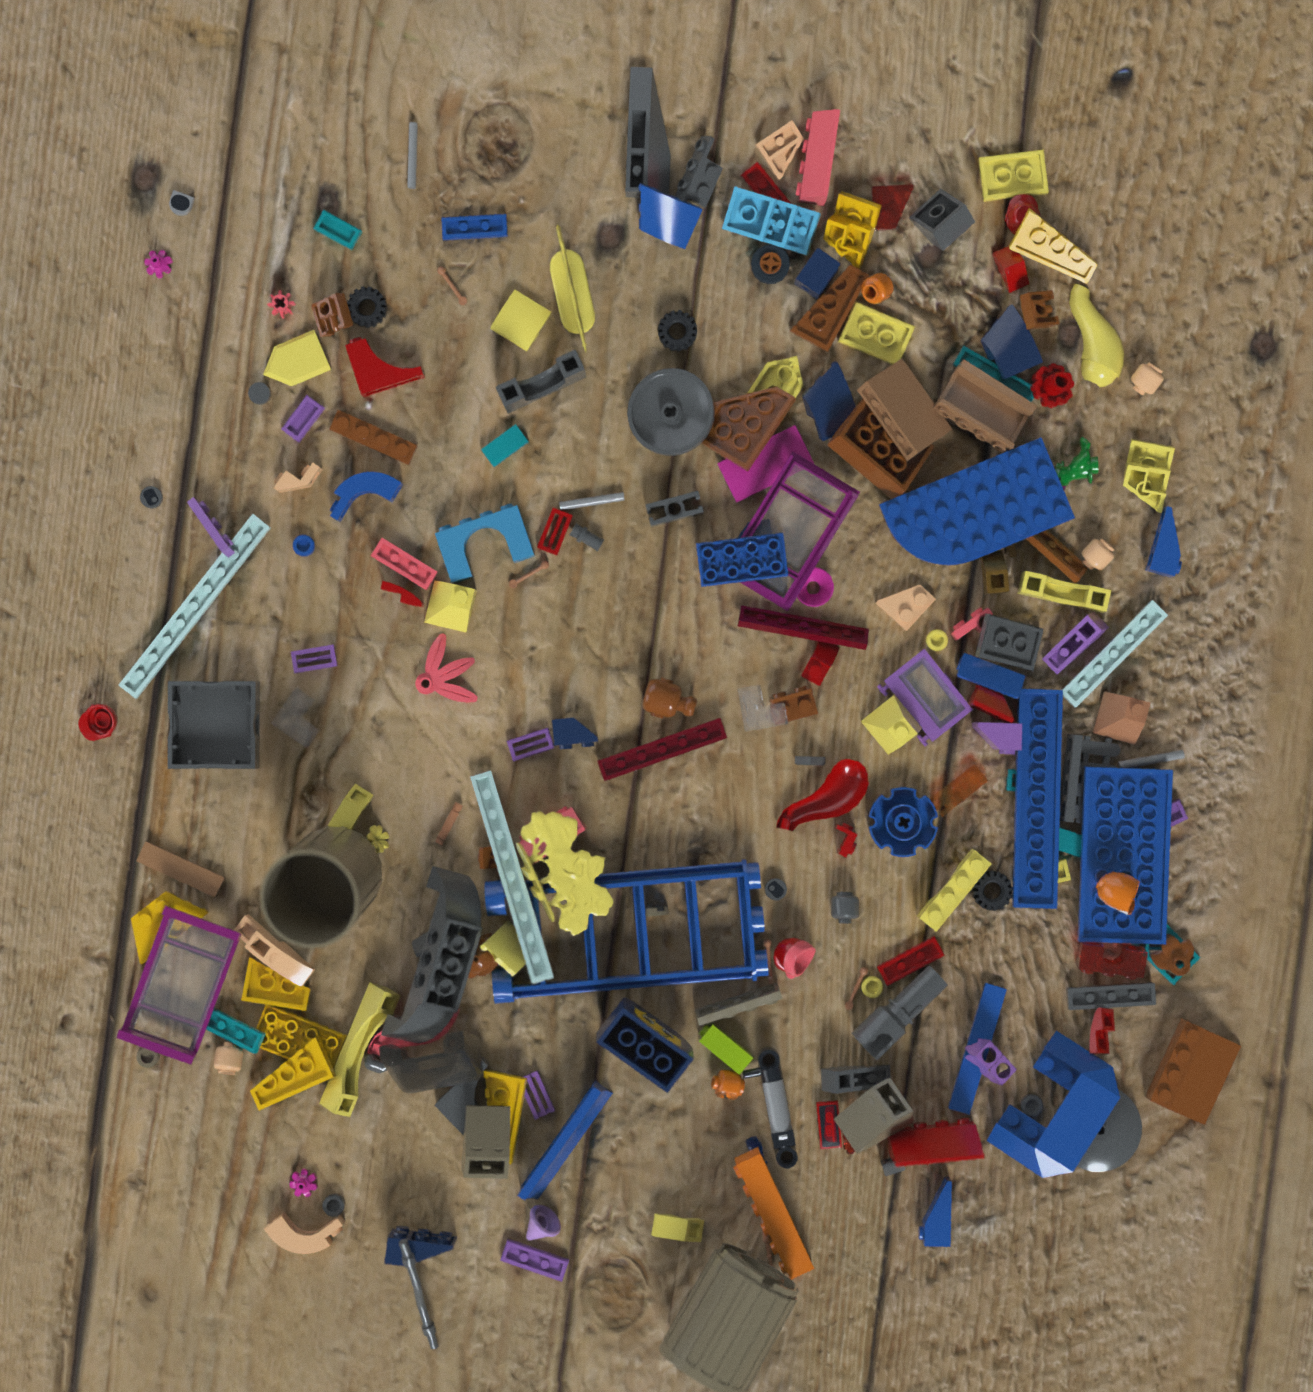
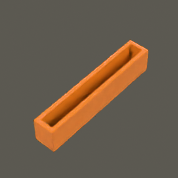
[733,1147,814,1280]

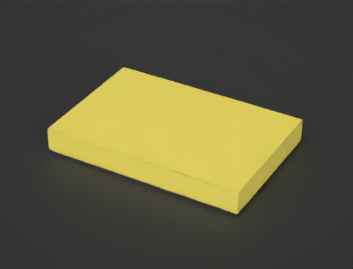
[978,150,1049,202]
[838,301,915,365]

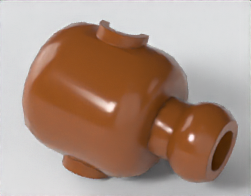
[642,678,697,719]

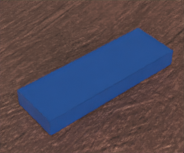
[441,214,508,241]

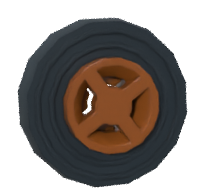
[751,245,790,284]

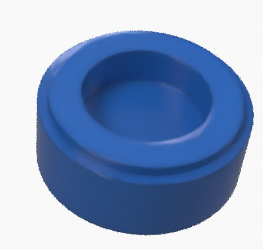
[293,535,315,557]

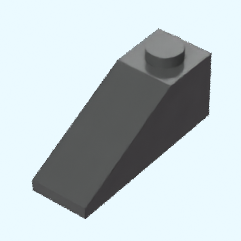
[821,1064,891,1094]

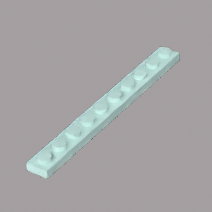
[119,514,271,699]
[470,771,554,984]

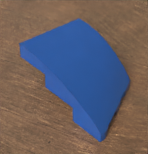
[639,183,703,249]

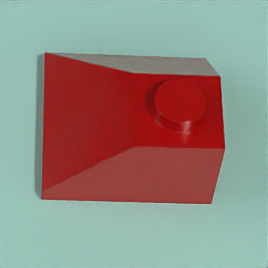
[968,684,1014,723]

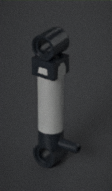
[742,1047,798,1169]

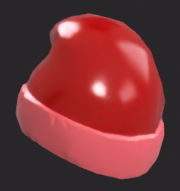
[773,937,816,979]

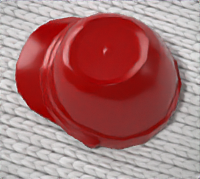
[1005,194,1041,235]
[78,704,118,741]

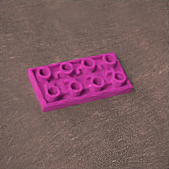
[717,425,814,503]

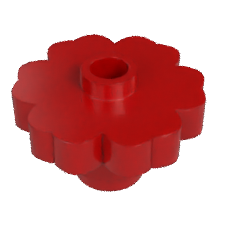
[1030,363,1074,409]

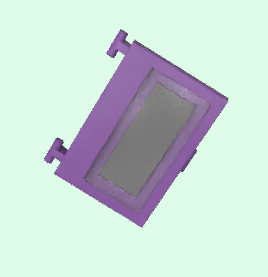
[877,649,973,747]

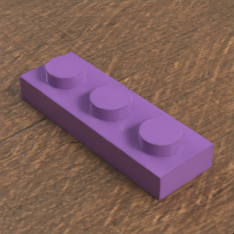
[187,497,235,558]

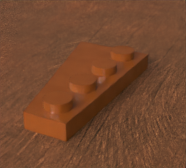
[790,265,869,352]

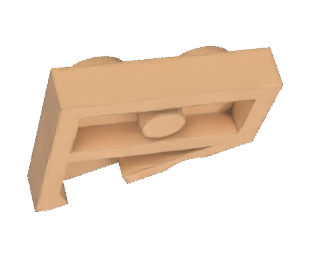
[755,120,804,180]
[875,585,936,631]

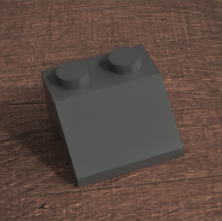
[909,189,975,251]

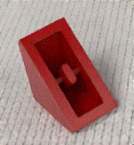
[992,246,1029,293]

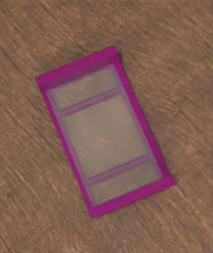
[740,452,860,611]
[116,906,242,1065]

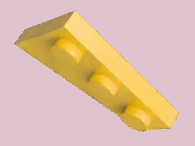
[241,957,311,1011]

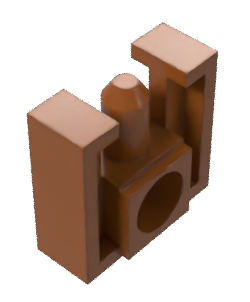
[1020,290,1060,330]
[311,293,353,337]

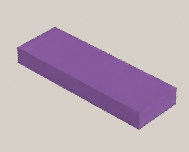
[500,1239,569,1282]

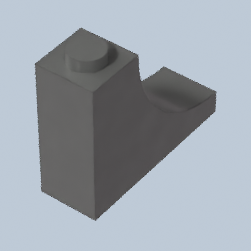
[434,1057,489,1136]

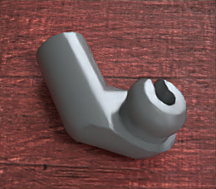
[364,1054,397,1073]

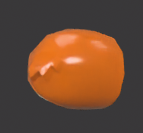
[1096,872,1140,915]

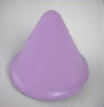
[526,1205,561,1240]

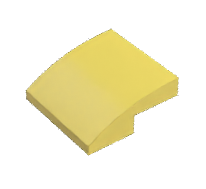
[490,290,551,351]

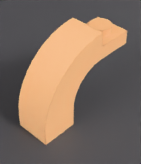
[264,1212,345,1254]

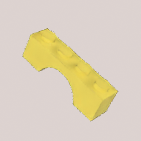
[1017,571,1111,613]
[917,849,991,932]

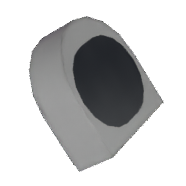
[169,190,195,216]

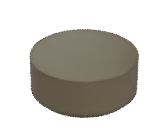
[137,1047,160,1068]

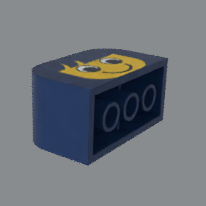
[596,998,694,1093]

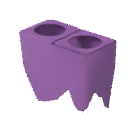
[965,1038,1017,1085]

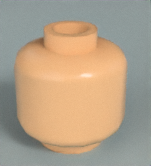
[1131,362,1164,395]
[1082,538,1115,570]
[213,1042,244,1075]

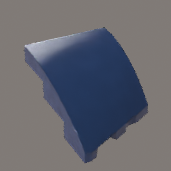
[980,304,1043,379]
[802,361,856,441]

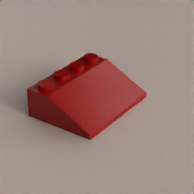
[888,1118,985,1167]

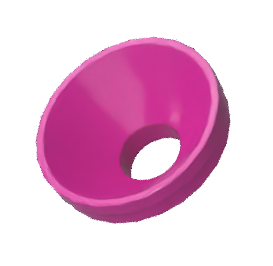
[797,567,834,607]

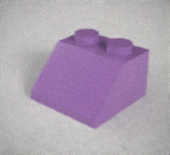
[972,722,1022,754]

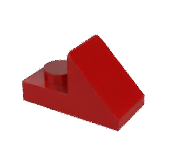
[801,642,840,686]

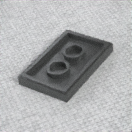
[975,614,1044,671]

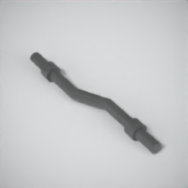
[399,1239,439,1349]

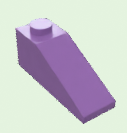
[1042,612,1109,674]

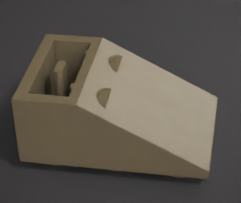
[834,1077,913,1154]
[461,1105,510,1179]

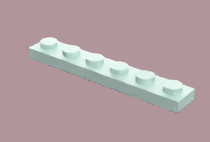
[1062,600,1168,708]

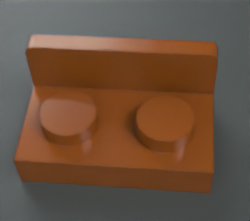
[769,686,818,725]

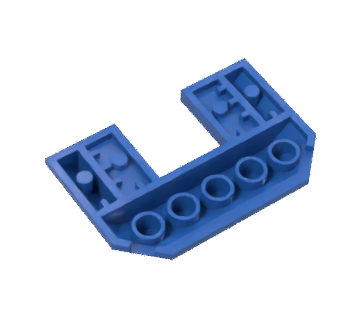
[987,1031,1120,1178]

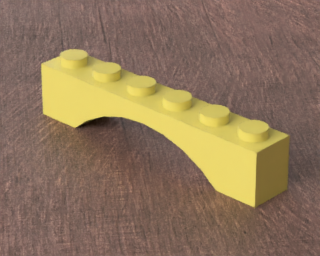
[319,982,401,1117]

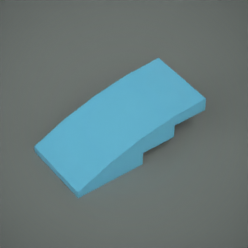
[722,187,821,256]

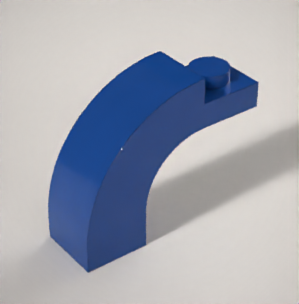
[330,472,403,522]

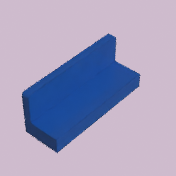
[956,653,1025,699]

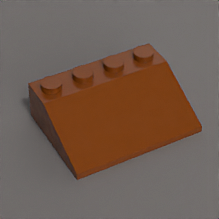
[827,398,935,499]
[1145,1018,1241,1125]

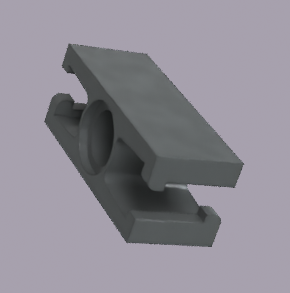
[645,491,704,527]

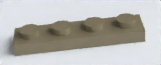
[695,983,783,1026]

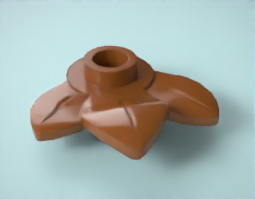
[1150,934,1194,976]

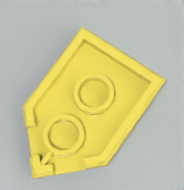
[263,330,332,386]
[747,356,804,398]

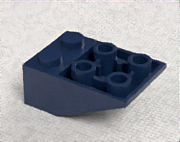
[384,1226,457,1266]

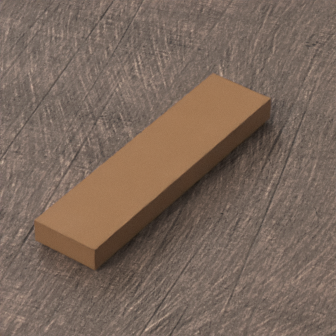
[136,841,226,897]

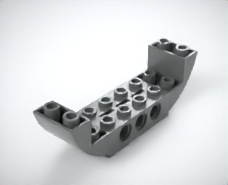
[381,866,483,1043]

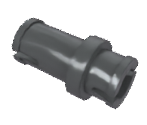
[570,523,604,552]

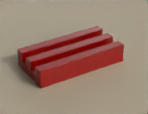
[537,508,573,556]

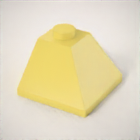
[424,580,477,633]
[861,694,922,755]

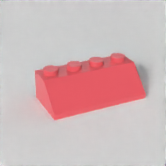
[796,109,840,206]

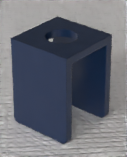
[794,248,840,300]

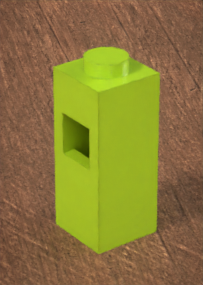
[698,1023,753,1075]

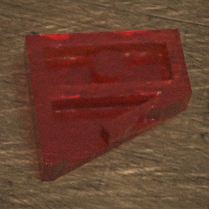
[871,184,914,231]

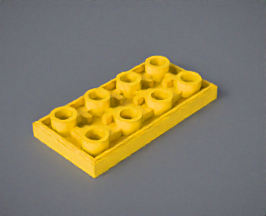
[256,1005,347,1069]

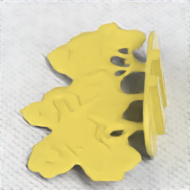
[550,224,595,353]
[516,811,613,936]

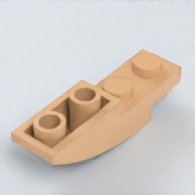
[234,914,315,986]

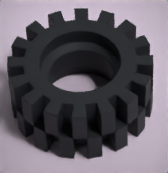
[347,286,387,328]
[658,310,697,352]
[972,871,1013,911]

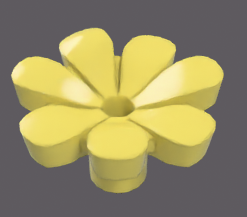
[366,825,389,853]

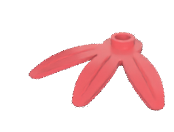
[415,633,478,702]

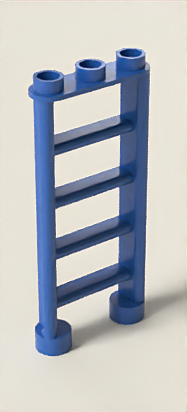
[484,859,769,1004]

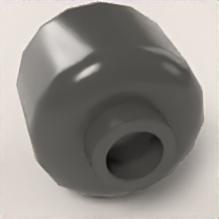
[831,892,859,924]

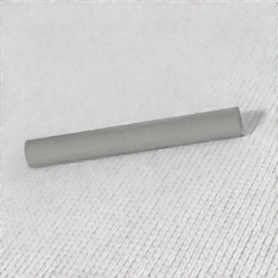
[407,122,418,189]
[559,492,625,510]
[1118,750,1185,768]

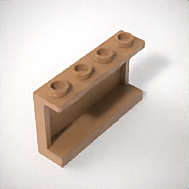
[857,359,953,461]
[933,360,1037,453]

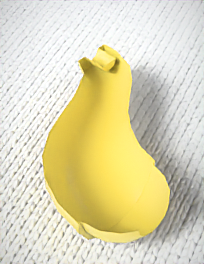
[1069,284,1124,387]

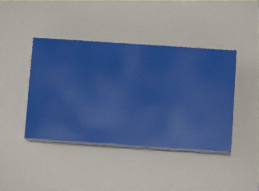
[696,533,788,587]

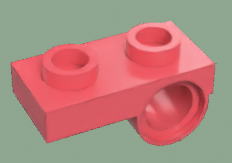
[950,607,993,640]

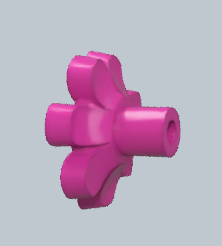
[144,250,173,279]
[289,1168,318,1197]

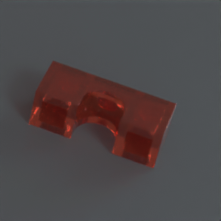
[1075,942,1148,980]

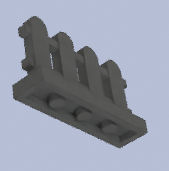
[1060,734,1120,823]

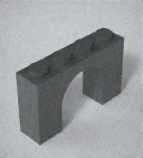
[495,349,586,414]

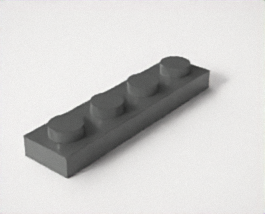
[1066,982,1156,1010]

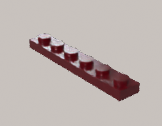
[737,605,869,650]
[597,718,727,781]

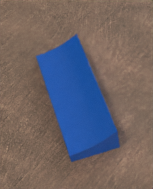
[518,1081,613,1201]

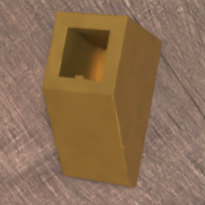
[981,549,1010,595]

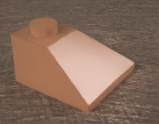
[1092,691,1151,745]

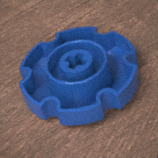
[868,787,938,857]

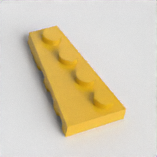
[250,1036,336,1111]
[484,1069,527,1165]

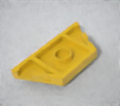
[131,891,209,965]

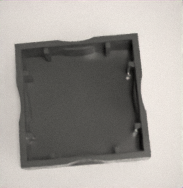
[168,681,260,769]

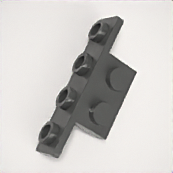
[675,136,723,208]

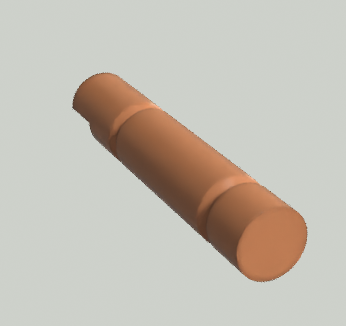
[435,802,463,845]

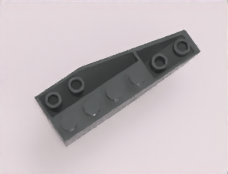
[625,67,671,198]

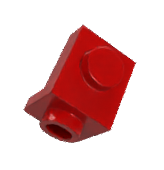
[835,822,858,858]

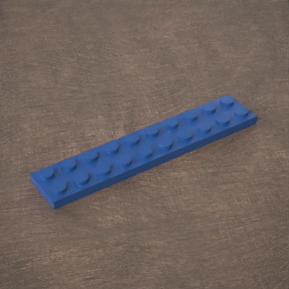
[1012,689,1063,909]

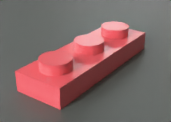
[371,538,438,591]

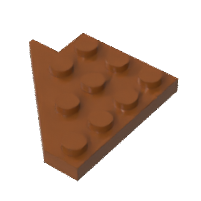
[701,386,796,472]

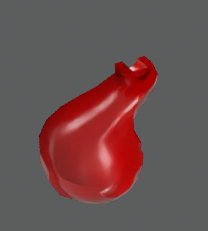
[776,759,870,831]

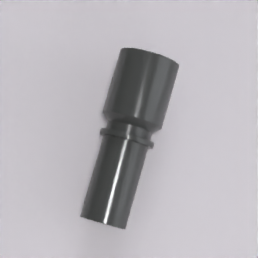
[851,966,948,1060]

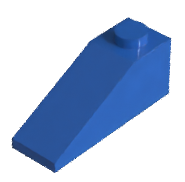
[1145,506,1182,578]
[918,1177,952,1247]

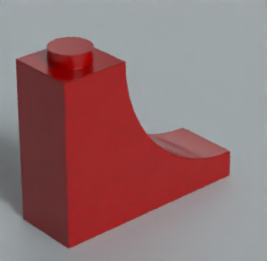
[345,337,425,398]

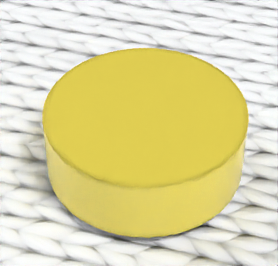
[926,629,948,651]
[861,976,883,998]

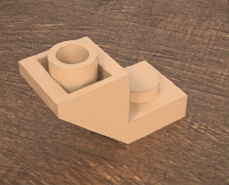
[274,463,323,493]

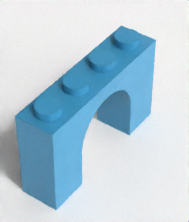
[435,503,535,584]

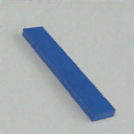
[948,982,1007,1115]

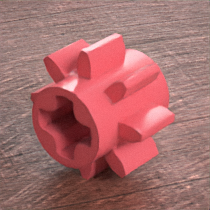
[267,290,296,319]

